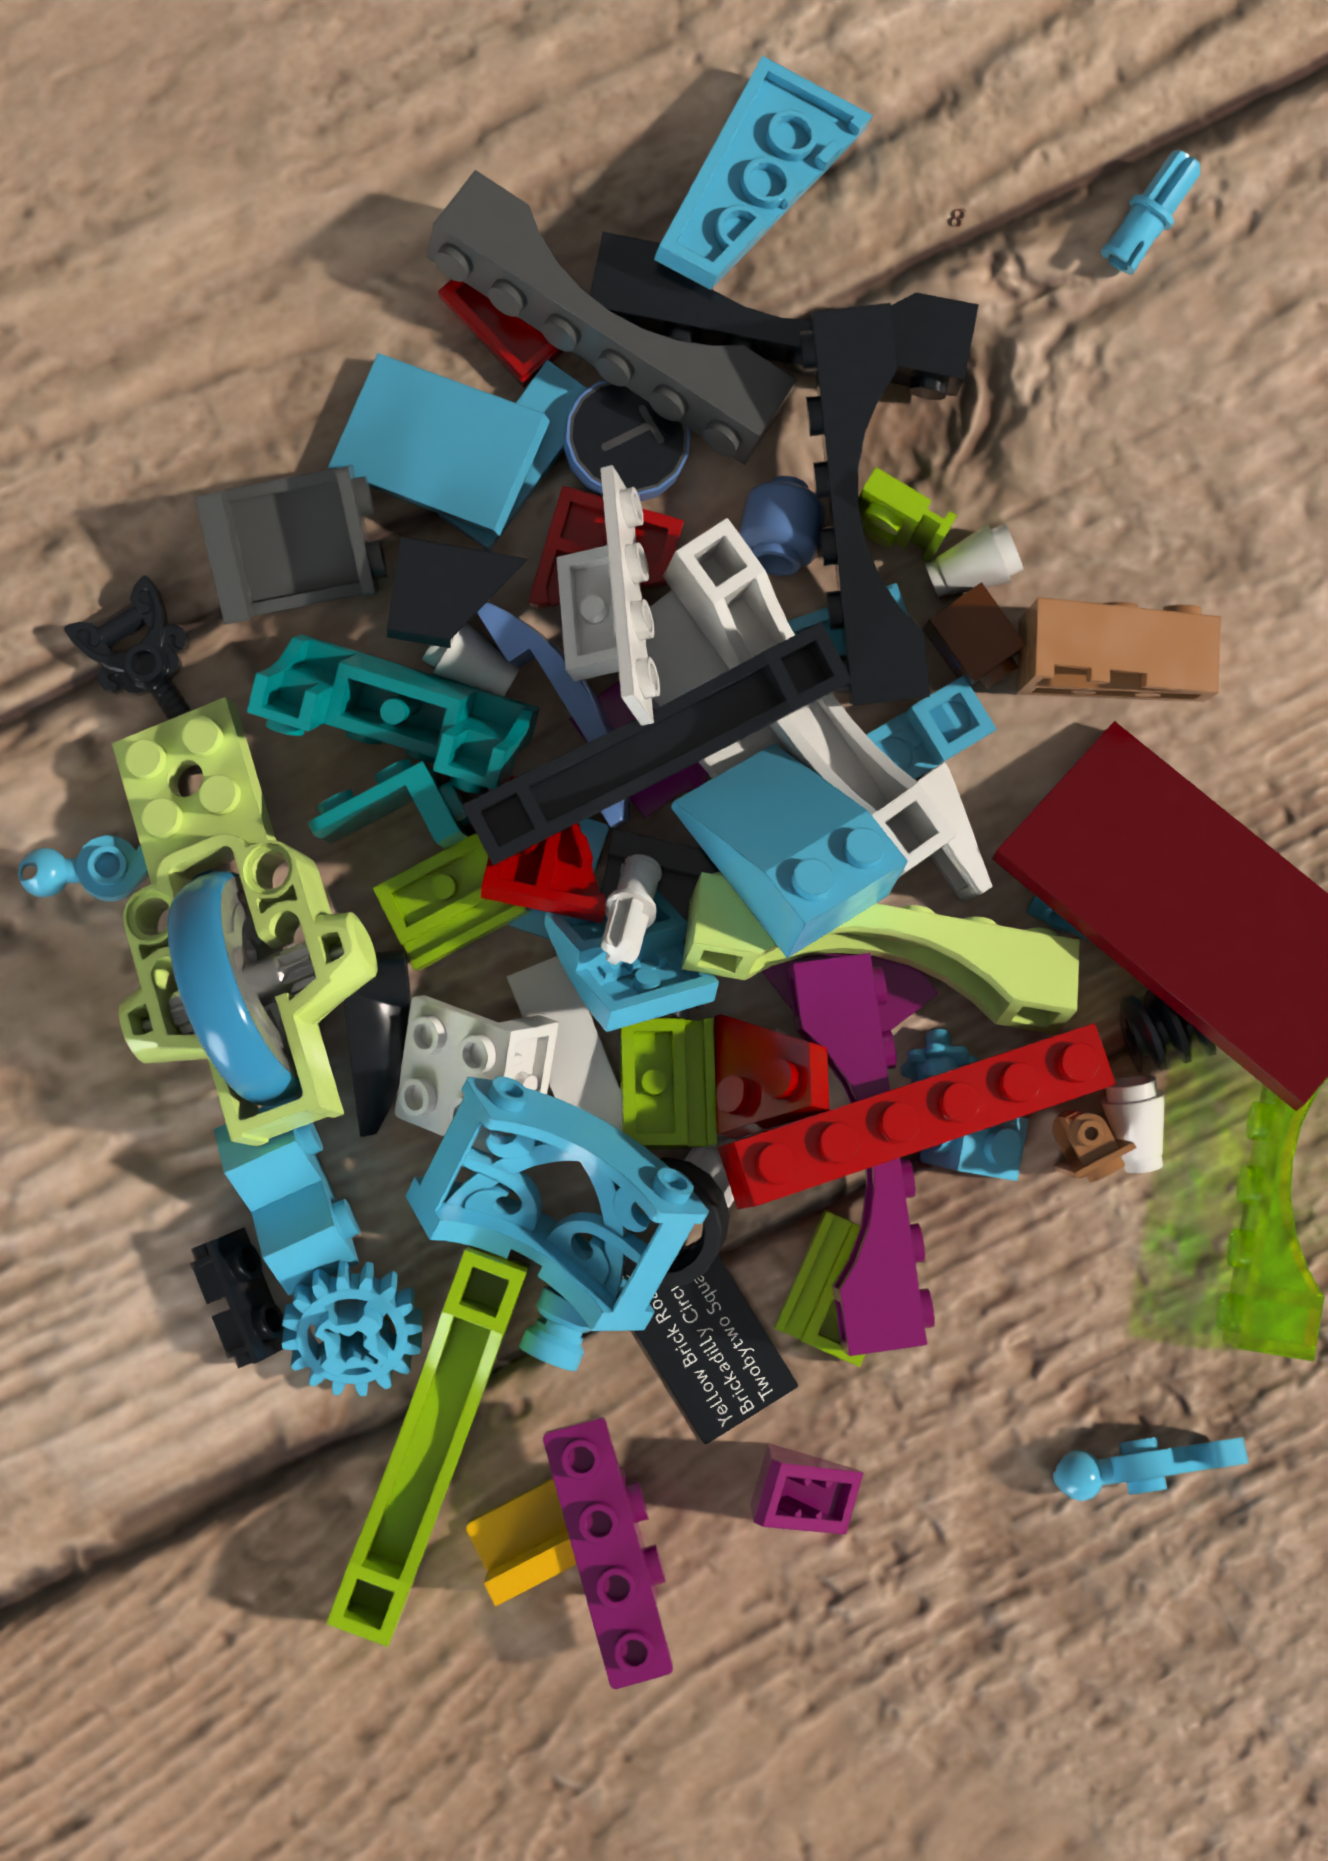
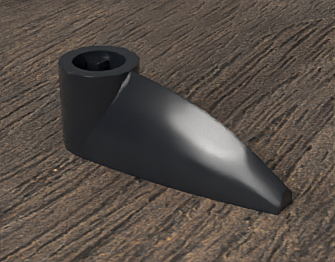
[344,950,411,1137]

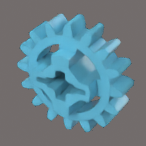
[282,1261,423,1396]

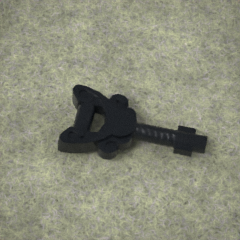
[64,575,202,771]

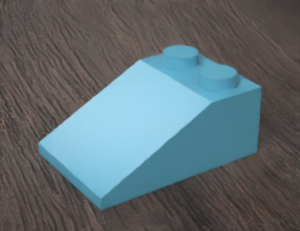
[671,744,908,958]

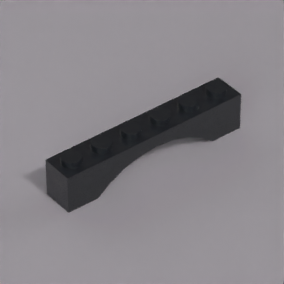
[590,232,979,400]
[799,303,930,706]
[462,622,852,866]

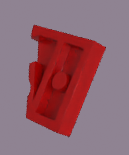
[528,485,684,609]
[480,776,606,924]
[714,1014,830,1139]

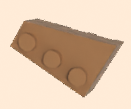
[1016,597,1221,702]

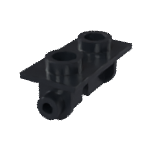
[189,1227,284,1368]

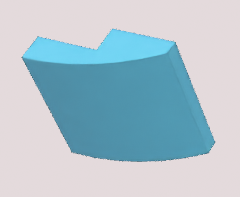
[544,889,719,1032]

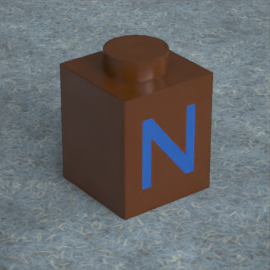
[923,582,1026,689]

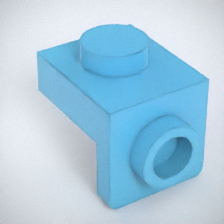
[920,1117,1029,1181]

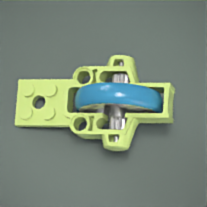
[112,697,377,1146]

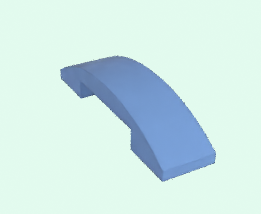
[477,602,630,828]

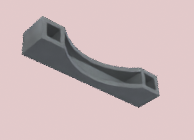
[427,170,797,465]

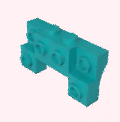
[247,634,540,794]

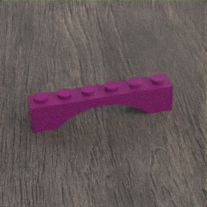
[786,953,935,1356]

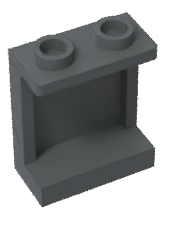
[195,464,388,625]

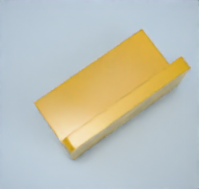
[466,1478,576,1607]

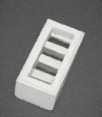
[917,762,992,901]

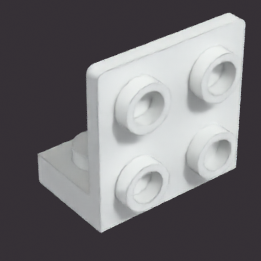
[395,995,559,1155]

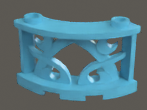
[405,1076,709,1331]

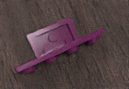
[543,1416,673,1689]

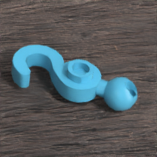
[18,835,212,902]
[1053,1437,1249,1502]

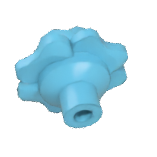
[900,1029,979,1083]

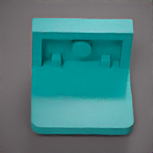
[308,759,471,849]

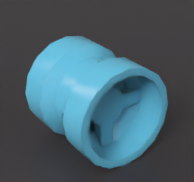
[519,1286,591,1372]

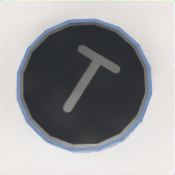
[564,380,690,501]

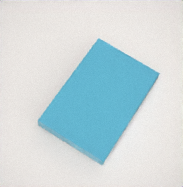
[328,353,550,537]

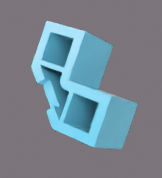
[214,1103,360,1295]

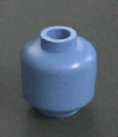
[739,476,826,576]

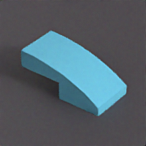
[866,676,997,780]

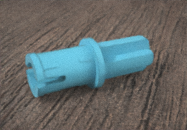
[1100,150,1200,274]

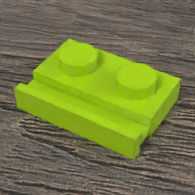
[859,467,958,563]
[373,833,530,971]
[619,1018,718,1149]
[773,1209,866,1367]

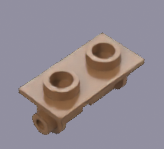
[1052,1110,1136,1182]

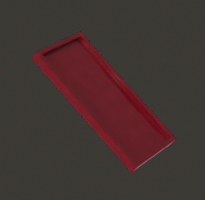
[992,721,1328,1112]

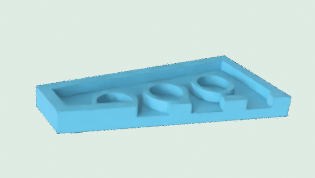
[654,55,873,290]

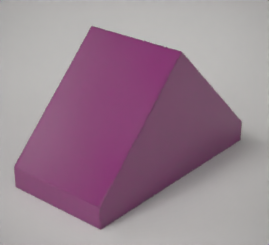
[750,1443,864,1534]

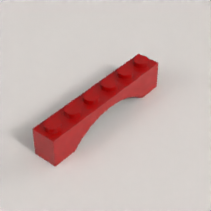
[717,1023,1116,1209]

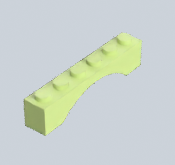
[682,872,1080,1035]

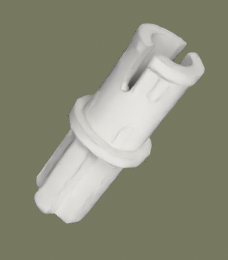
[600,854,662,965]

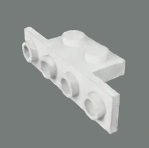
[556,465,660,726]

